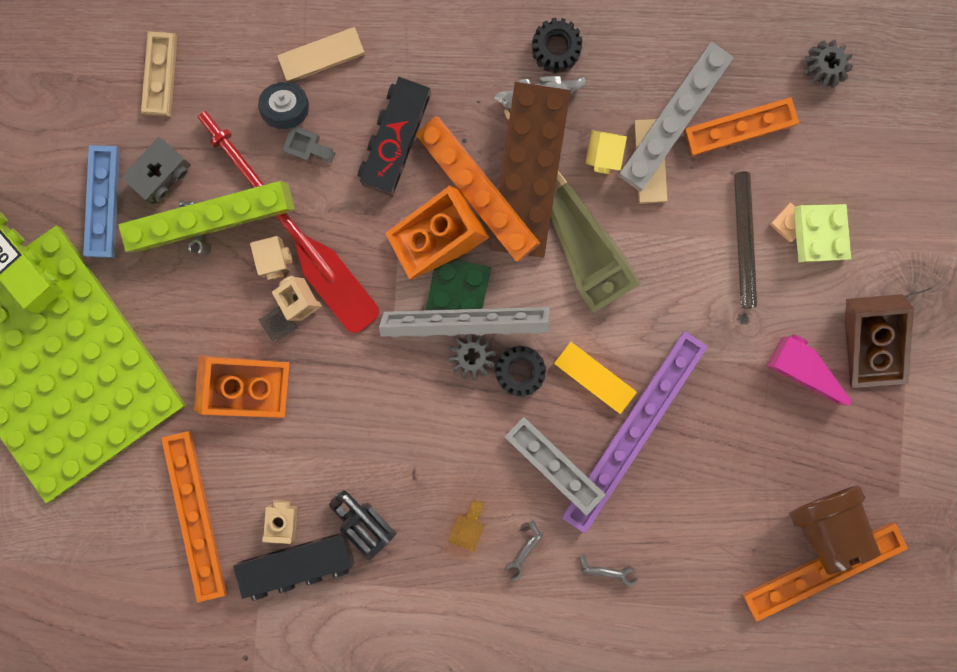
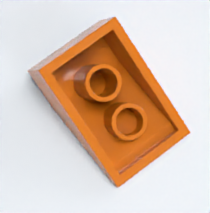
[385,185,489,280]
[194,355,289,418]

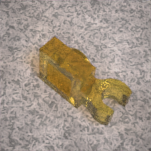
[448,499,484,552]

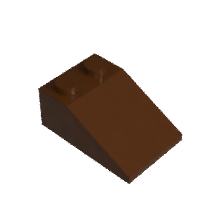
[845,294,914,388]

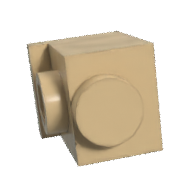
[272,276,322,321]
[262,500,298,544]

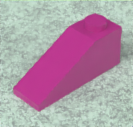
[767,334,852,406]

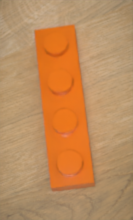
[683,97,799,157]

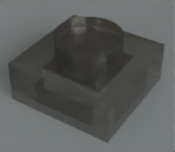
[258,306,298,343]

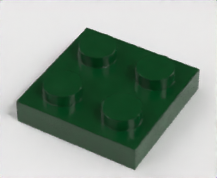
[426,260,491,310]

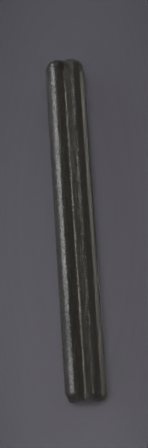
[734,171,757,309]

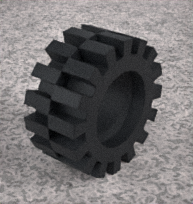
[532,18,583,73]
[495,346,546,396]

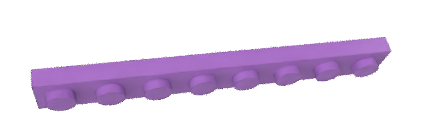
[561,331,708,534]

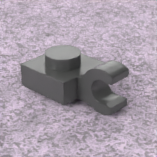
[282,126,336,163]

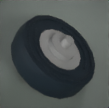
[258,82,309,129]

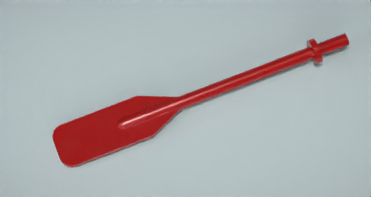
[197,111,379,333]

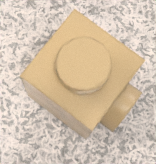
[250,236,292,281]

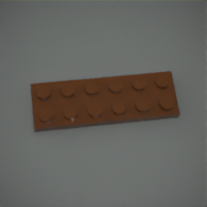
[489,82,571,258]

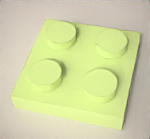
[794,204,851,263]

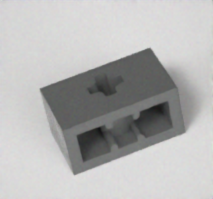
[121,137,191,204]

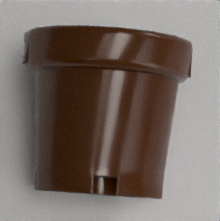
[789,485,881,575]

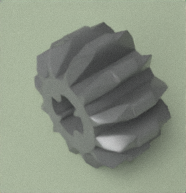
[803,40,853,88]
[448,334,496,380]

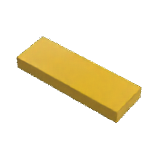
[553,341,637,414]

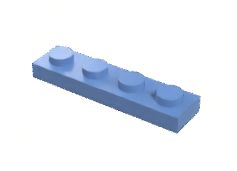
[83,145,120,258]

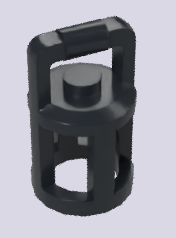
[329,490,397,561]

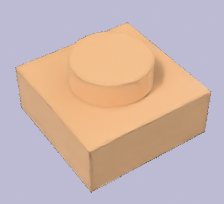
[769,203,796,243]

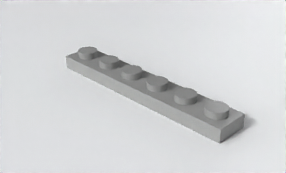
[618,41,734,191]
[379,307,550,338]

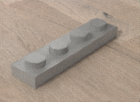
[505,417,606,516]

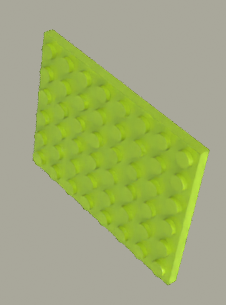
[0,225,186,503]

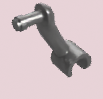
[179,200,211,256]
[506,521,543,581]
[579,554,638,586]

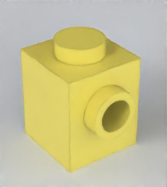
[586,130,627,174]

